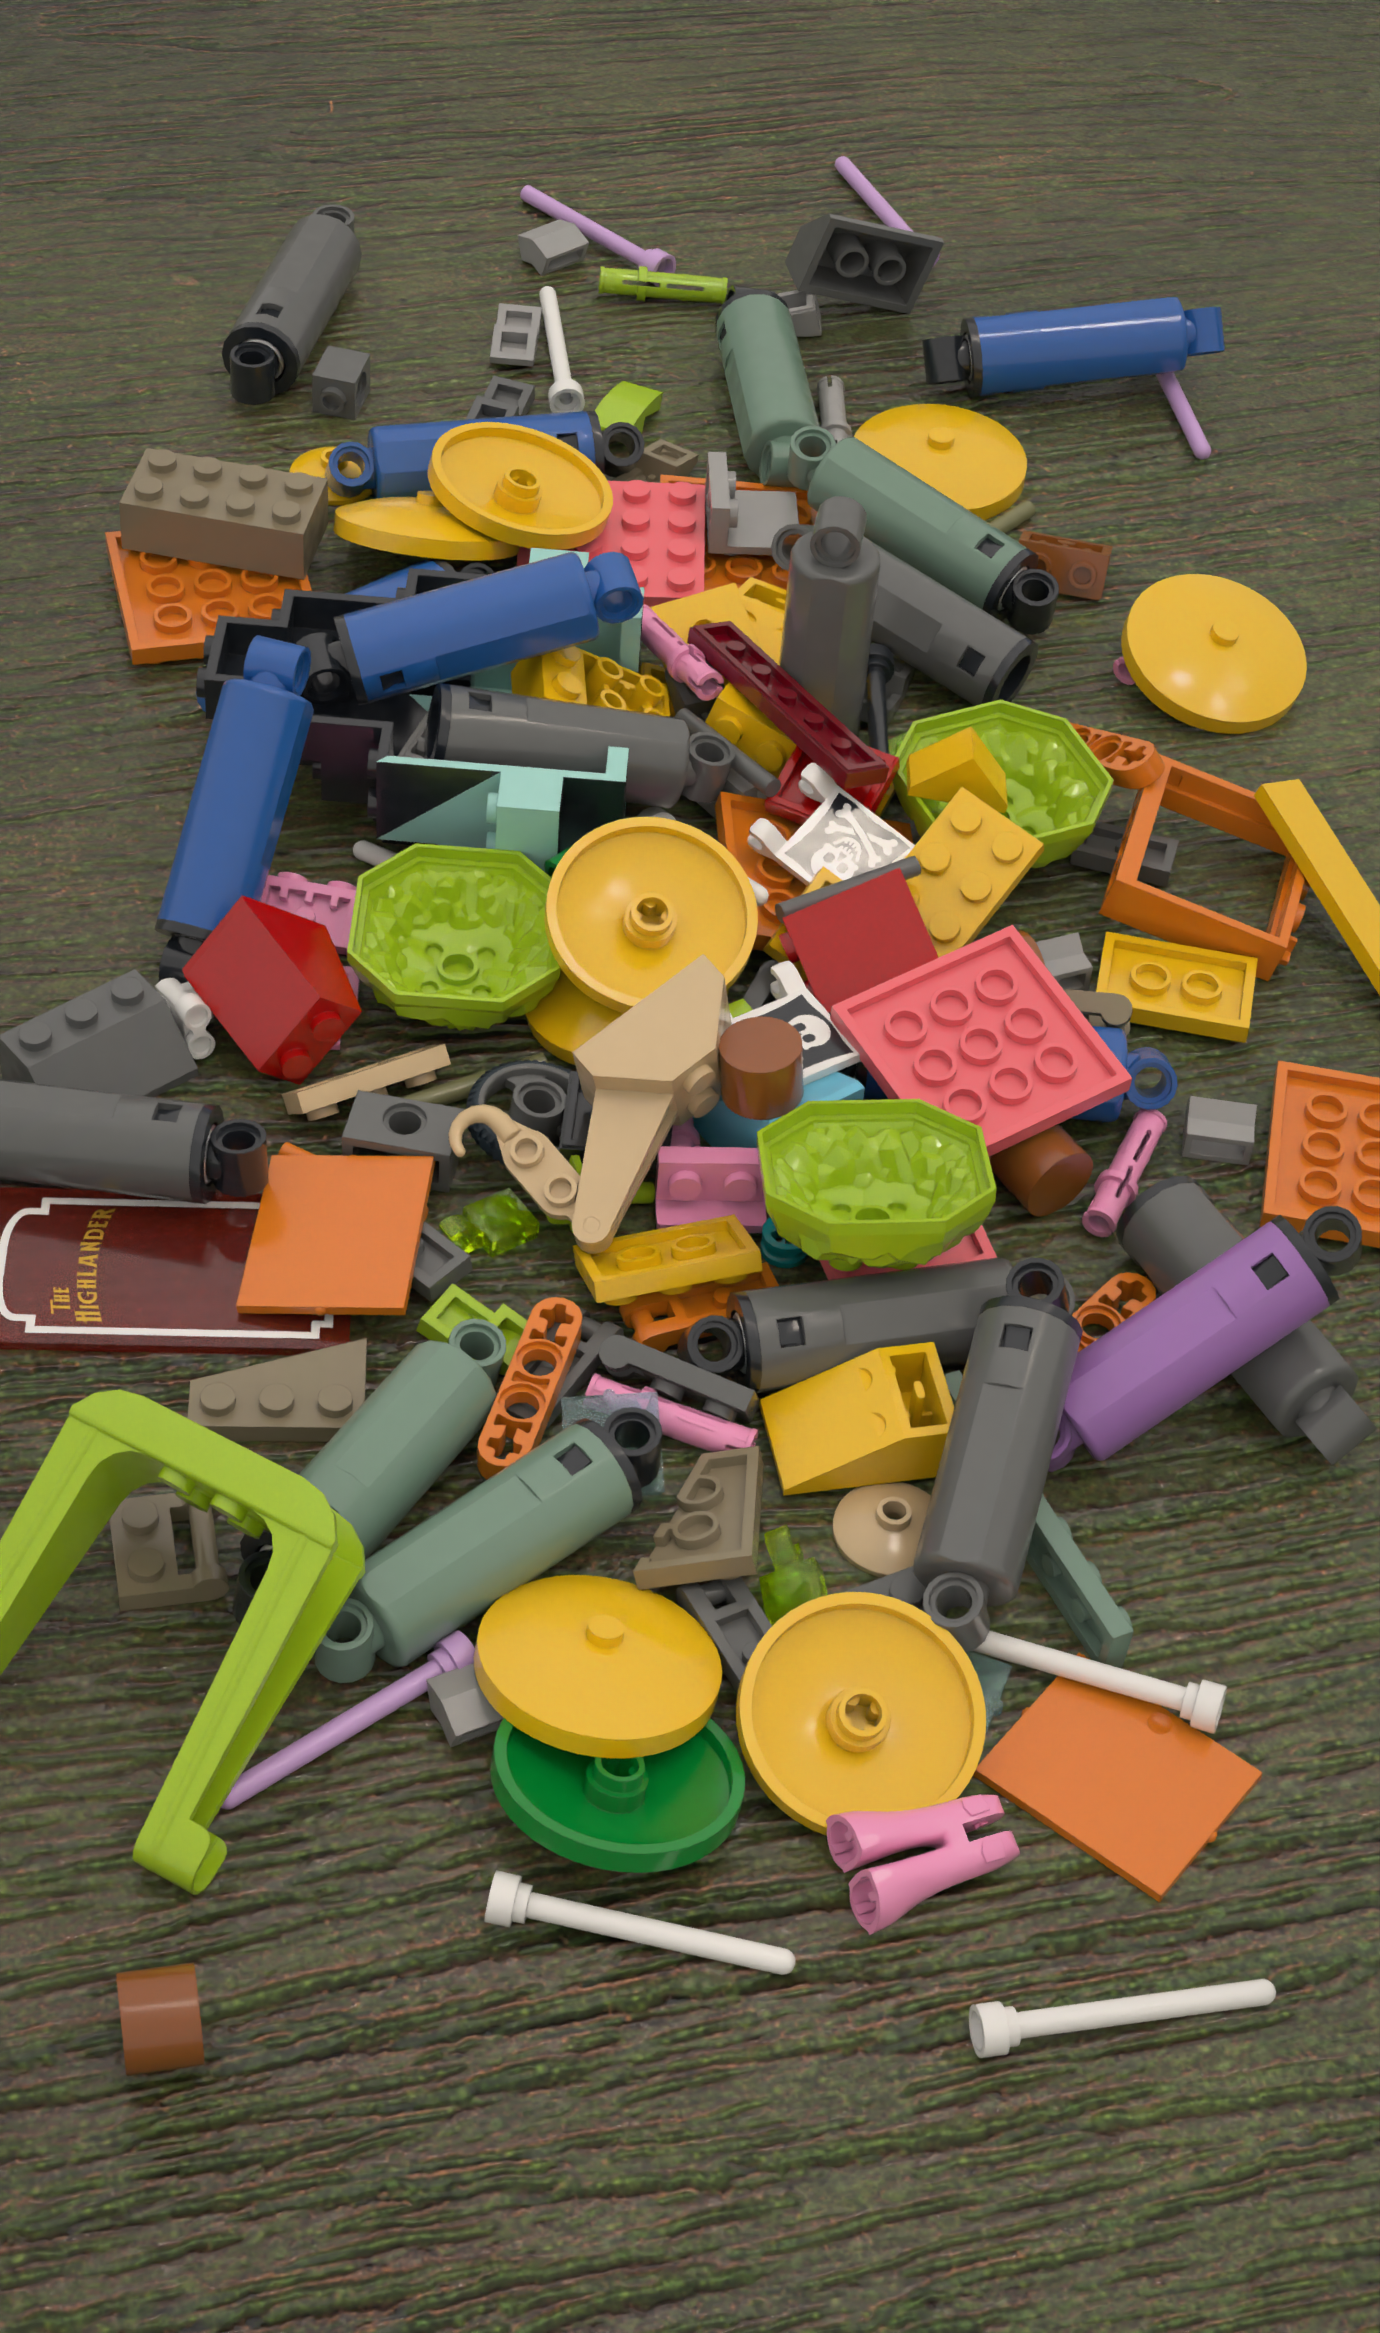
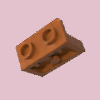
[1019,530,1113,600]

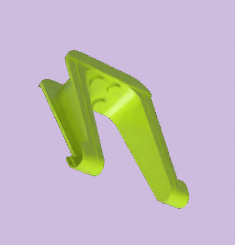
[0,1389,366,1895]

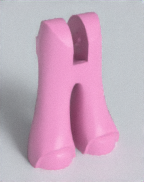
[826,1794,1020,1935]

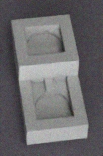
[490,303,542,367]

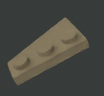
[187,1338,367,1442]
[633,1446,764,1590]

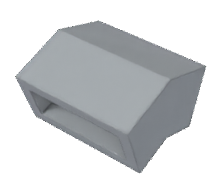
[517,219,589,276]
[1036,932,1093,991]
[1182,1096,1257,1166]
[426,1663,504,1748]

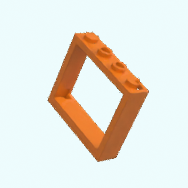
[1098,754,1310,982]

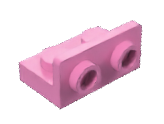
[261,872,356,955]
[655,1146,767,1233]

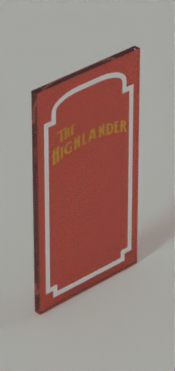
[0,1187,351,1355]

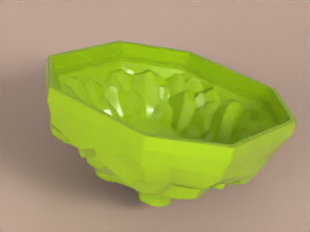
[893,699,1114,868]
[347,843,561,1031]
[756,1099,996,1271]

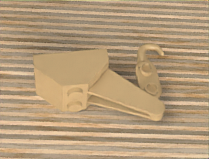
[448,954,732,1254]

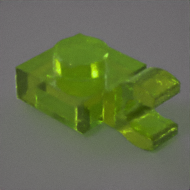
[439,1188,539,1257]
[759,1524,828,1626]

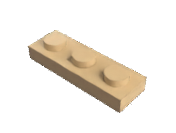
[282,1044,451,1121]

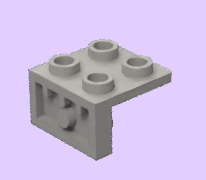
[705,452,799,556]

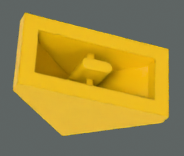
[906,726,1008,813]

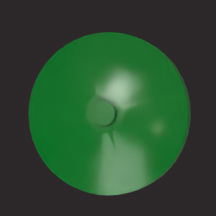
[490,1718,745,1873]

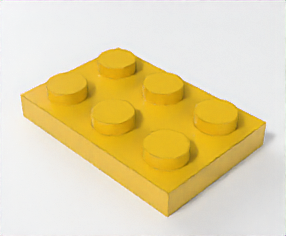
[905,787,1044,956]
[1096,931,1258,1043]
[573,1214,763,1306]

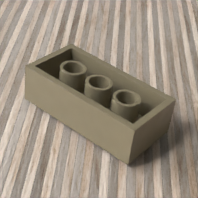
[119,448,328,580]

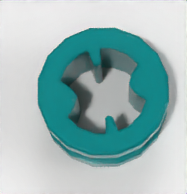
[760,1217,809,1268]

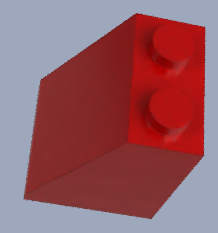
[779,867,939,1015]
[182,895,362,1085]

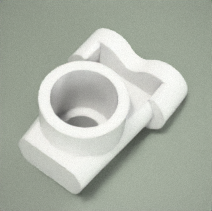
[155,978,215,1059]

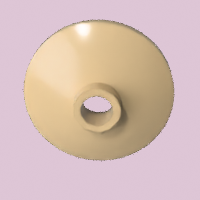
[832,1482,931,1578]

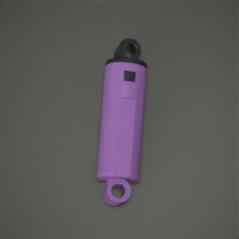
[1048,1206,1362,1472]

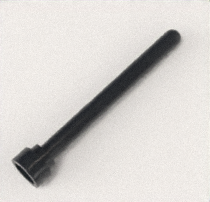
[865,644,894,789]

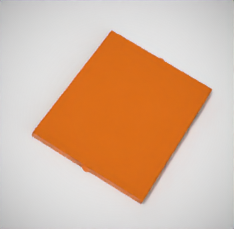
[236,1155,435,1316]
[973,1653,1263,1902]

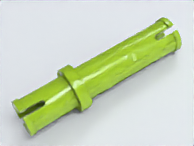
[598,266,728,304]

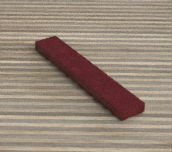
[687,621,889,789]

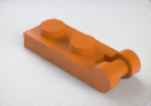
[619,1262,779,1352]

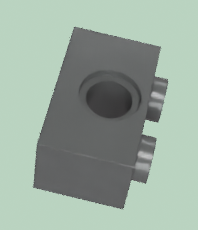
[342,1090,465,1193]

